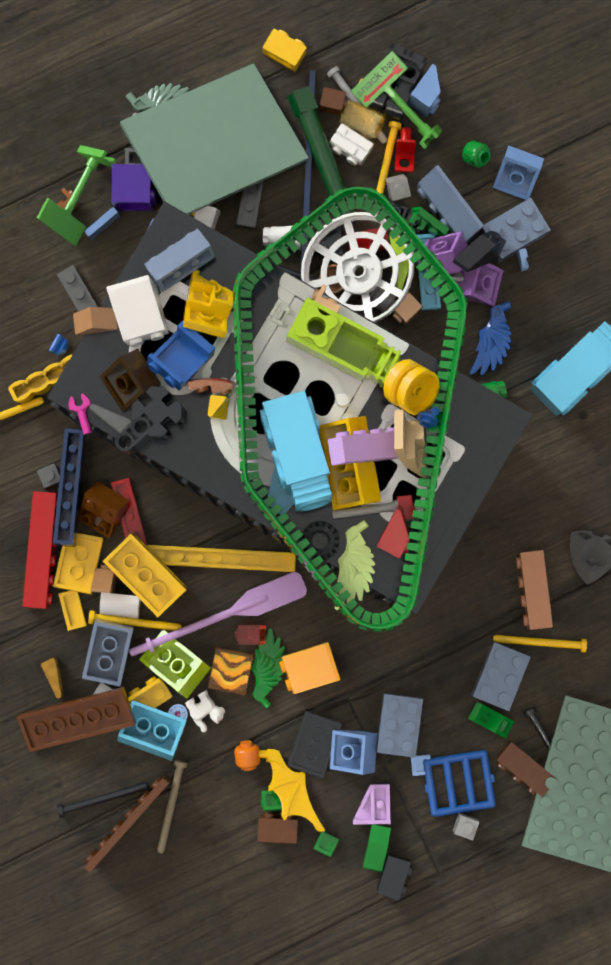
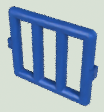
[423,750,496,817]

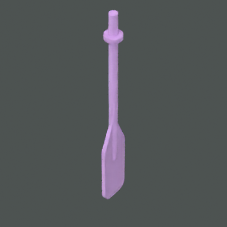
[129,572,307,657]

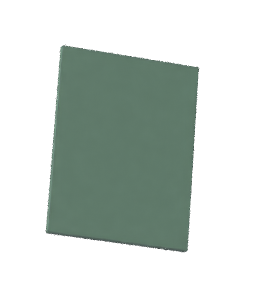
[120,63,309,215]

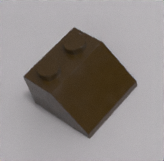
[99,349,161,412]

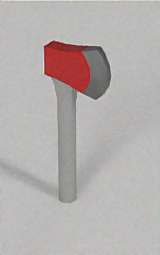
[332,495,420,528]

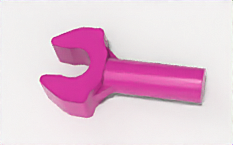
[68,393,92,435]

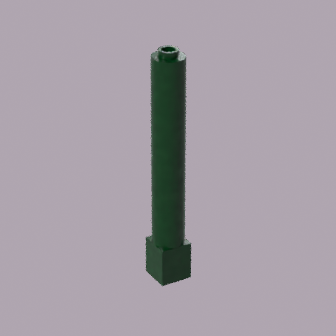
[288,86,355,223]

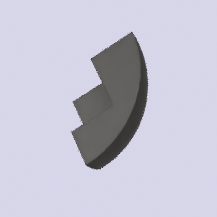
[570,530,611,585]

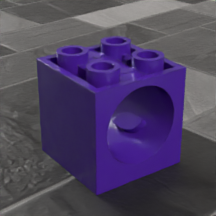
[111,164,157,211]

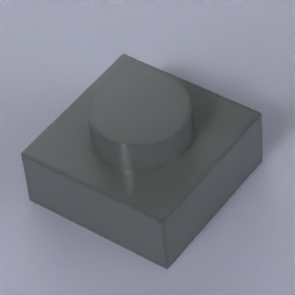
[37,463,60,489]

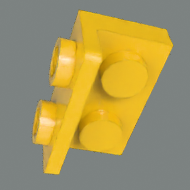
[128,676,173,708]

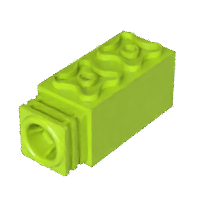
[286,297,401,387]

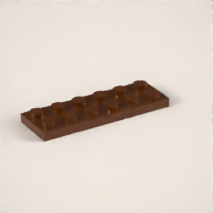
[17,687,137,752]
[84,774,172,873]

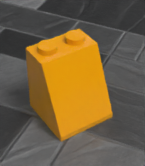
[279,642,340,694]

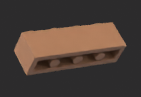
[515,550,553,630]

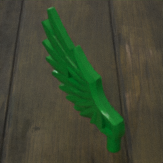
[251,625,285,709]

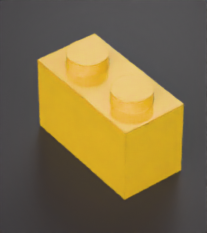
[262,29,307,72]

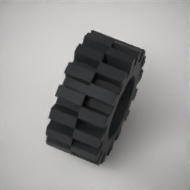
[300,521,340,560]

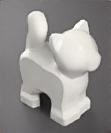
[185,690,225,733]

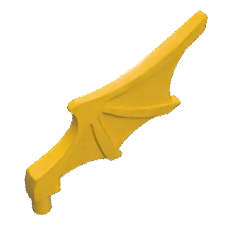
[259,749,325,832]

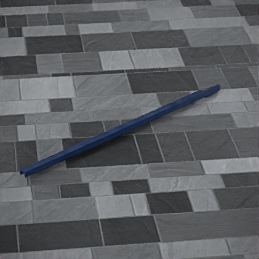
[300,70,316,279]

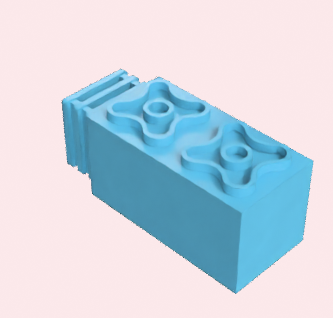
[530,321,611,417]
[260,391,332,512]

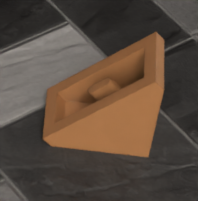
[73,307,118,335]

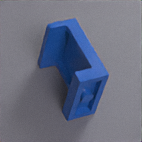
[147,321,215,391]

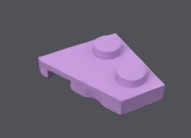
[353,784,390,825]

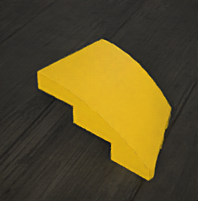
[183,270,233,338]

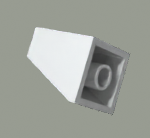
[106,275,169,347]

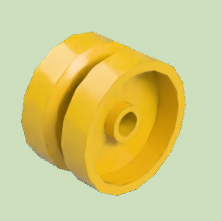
[383,359,440,415]

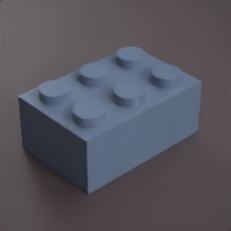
[481,198,550,263]
[82,619,134,687]
[471,642,530,711]
[376,693,423,758]

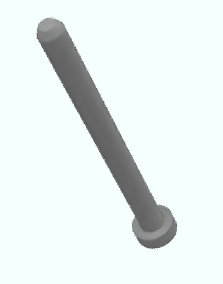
[327,66,388,144]

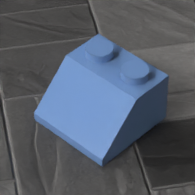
[409,64,441,118]
[493,145,544,200]
[330,730,378,775]

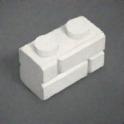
[329,124,374,166]

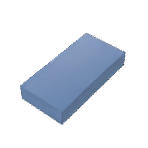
[85,207,120,241]

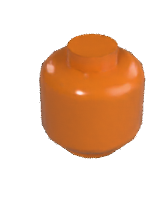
[234,740,261,771]

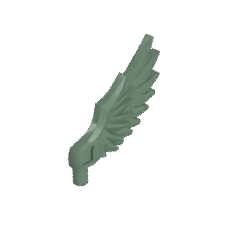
[126,83,189,112]

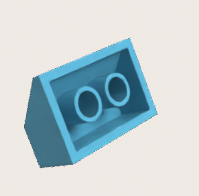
[118,700,187,761]

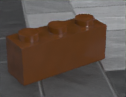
[495,741,557,797]

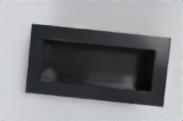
[376,853,413,900]

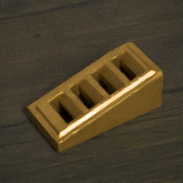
[41,657,64,698]

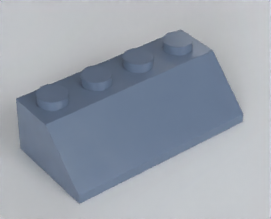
[417,165,484,243]

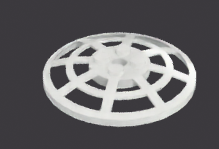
[301,212,414,323]

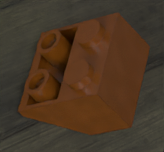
[78,481,129,539]

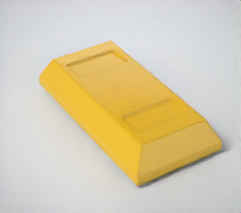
[59,591,87,631]

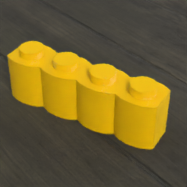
[8,354,73,403]

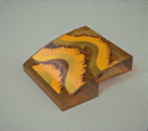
[208,647,254,696]

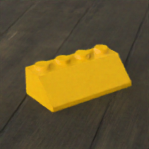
[319,416,382,510]

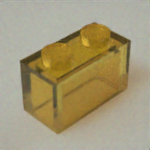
[339,100,387,139]

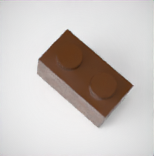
[257,813,298,844]

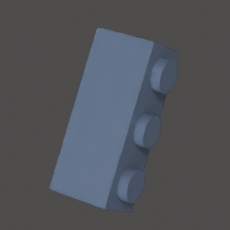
[144,228,216,292]

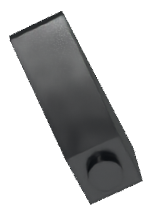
[453,231,506,272]

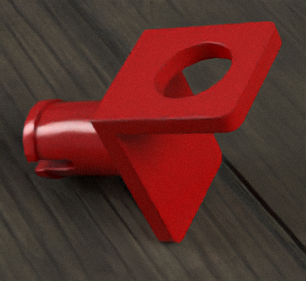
[395,127,416,173]

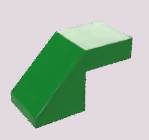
[468,702,515,739]
[363,824,391,872]

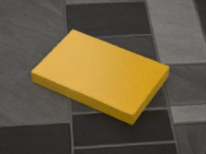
[53,533,104,595]

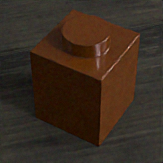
[319,87,349,115]

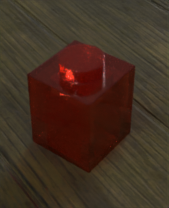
[235,625,266,645]

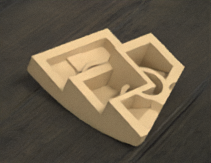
[394,410,429,478]

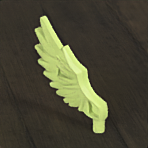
[335,520,375,610]

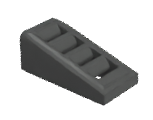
[89,404,132,433]

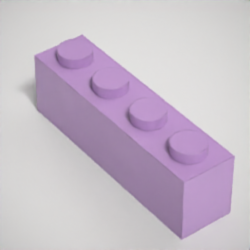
[328,427,399,466]

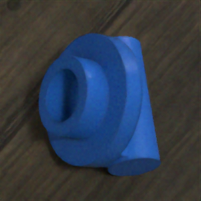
[48,334,69,356]
[417,407,439,428]

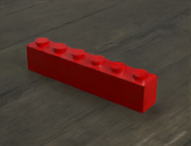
[23,491,58,609]

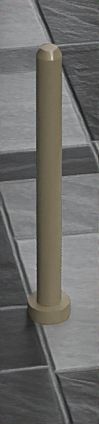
[157,760,188,853]

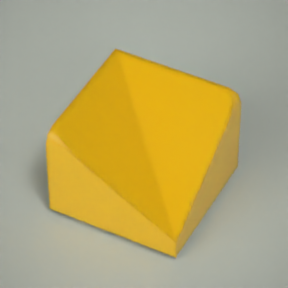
[208,395,229,420]

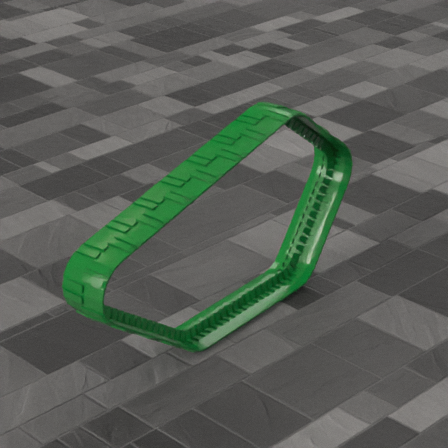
[233,186,468,632]

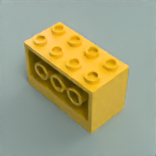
[103,532,187,617]

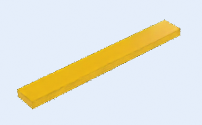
[147,545,296,572]

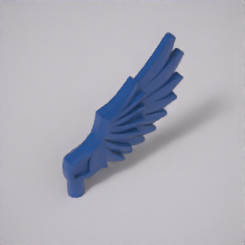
[469,301,511,375]

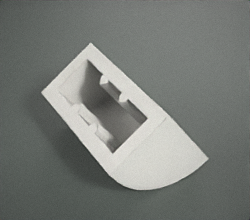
[100,592,141,619]

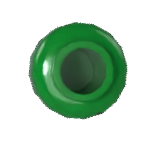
[462,140,490,168]

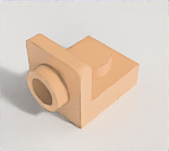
[311,284,341,313]

